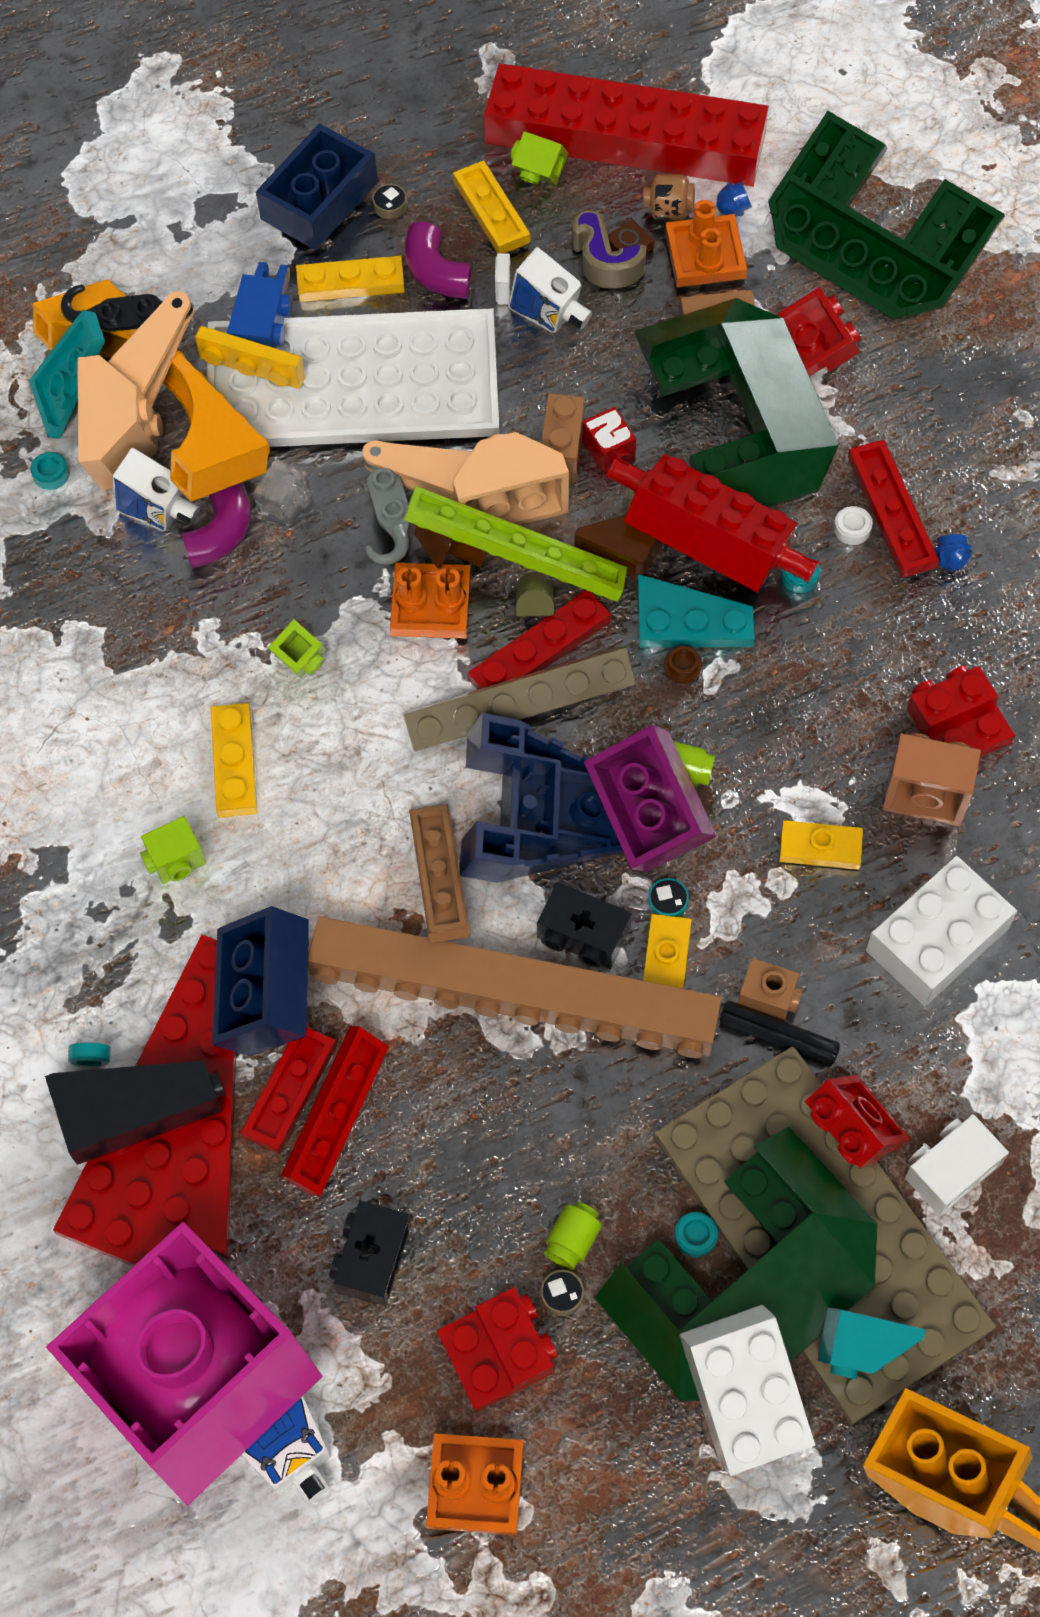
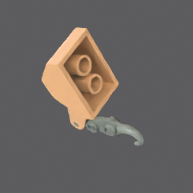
[362,432,569,565]

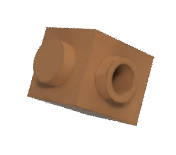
[738,958,803,1021]

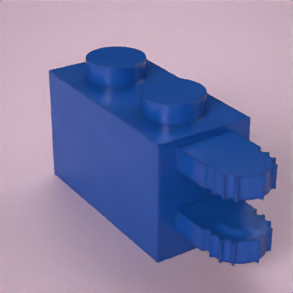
[227,262,293,349]

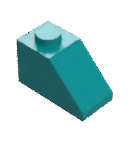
[817,1307,926,1379]

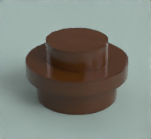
[664,646,702,684]

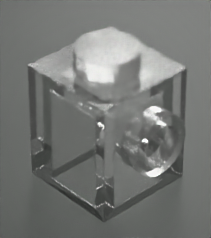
[253,459,313,526]

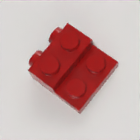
[776,287,862,377]
[906,665,1016,757]
[804,1075,911,1169]
[436,1287,558,1413]

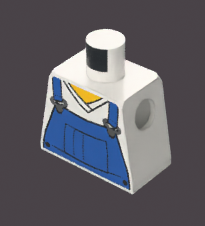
[508,247,592,333]
[113,448,201,531]
[241,1396,331,1504]

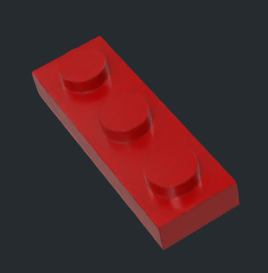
[240,1027,337,1155]

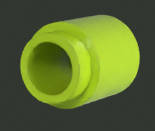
[673,741,716,787]
[544,1202,602,1270]

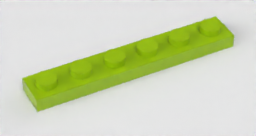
[404,485,627,602]

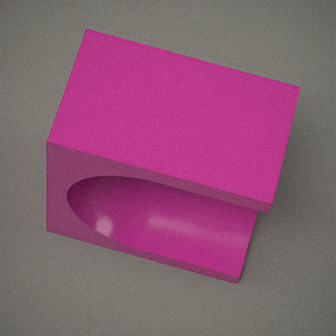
[46,1222,323,1506]

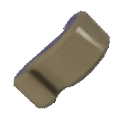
[572,210,647,288]

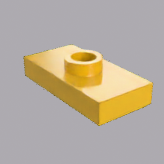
[779,820,863,870]
[643,914,692,989]

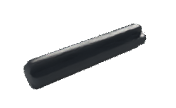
[720,1001,840,1065]

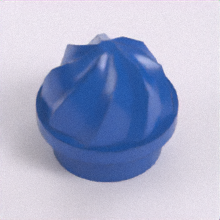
[716,181,752,217]
[934,534,972,572]

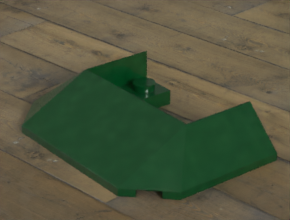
[768,111,1005,320]
[635,298,839,508]
[594,1127,877,1402]

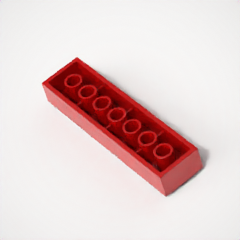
[484,63,769,187]

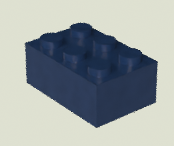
[256,123,378,250]
[212,906,309,1056]

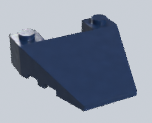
[460,713,624,883]

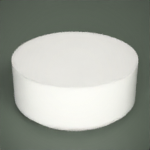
[834,506,873,545]

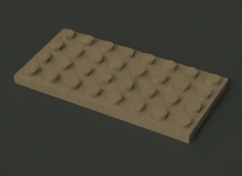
[654,1047,997,1427]

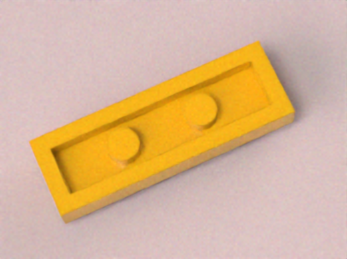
[453,160,530,254]
[296,256,405,302]
[195,326,305,389]
[210,703,258,818]

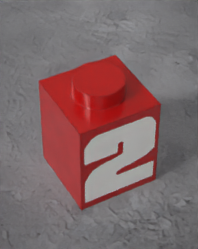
[582,407,637,474]

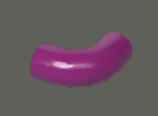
[405,222,472,299]
[181,482,251,569]

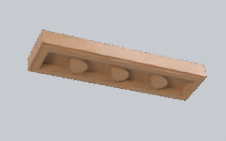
[409,804,470,943]

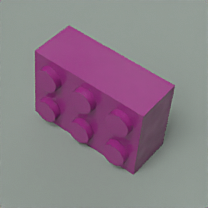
[584,725,717,872]

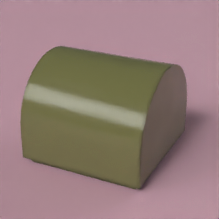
[516,572,554,617]

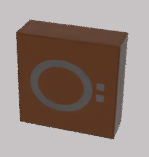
[608,219,655,254]

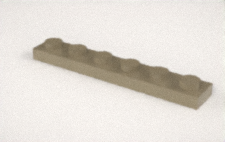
[402,646,636,752]

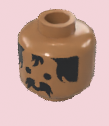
[644,174,695,221]

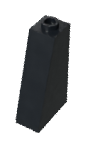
[45,1060,225,1165]

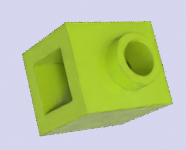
[511,131,569,186]
[268,619,326,678]
[139,815,206,884]

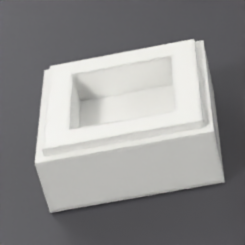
[495,254,510,305]

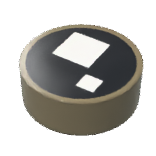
[372,184,408,219]
[541,1270,584,1316]

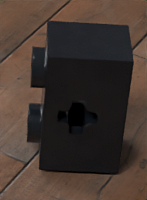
[537,882,632,969]
[329,1200,412,1307]

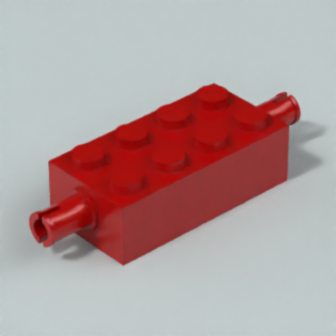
[606,454,819,592]

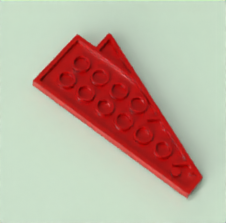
[53,934,236,1267]

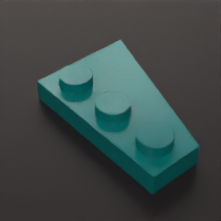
[29,310,105,439]
[638,574,755,648]

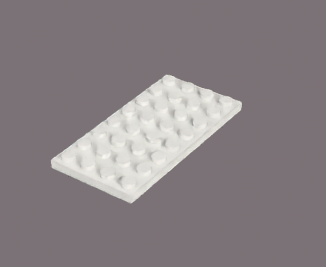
[207,308,500,447]

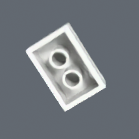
[866,856,1017,1007]
[679,1305,815,1476]

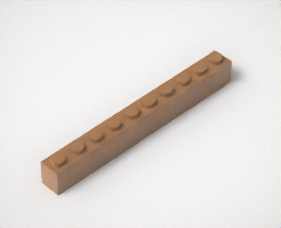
[308,916,722,1058]

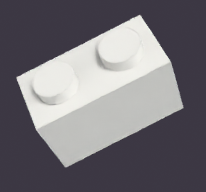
[905,1114,1009,1217]

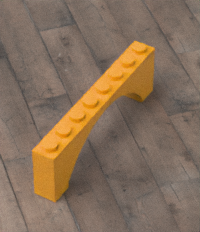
[33,279,270,502]

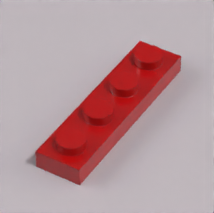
[848,439,939,578]
[467,590,611,690]
[281,1026,389,1197]

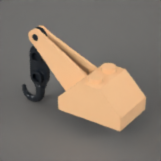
[60,284,195,490]

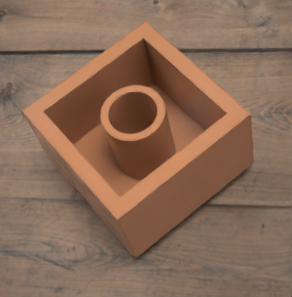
[882,733,981,827]

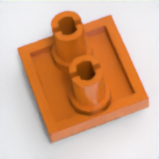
[665,200,747,287]
[390,563,471,639]
[426,1433,524,1536]

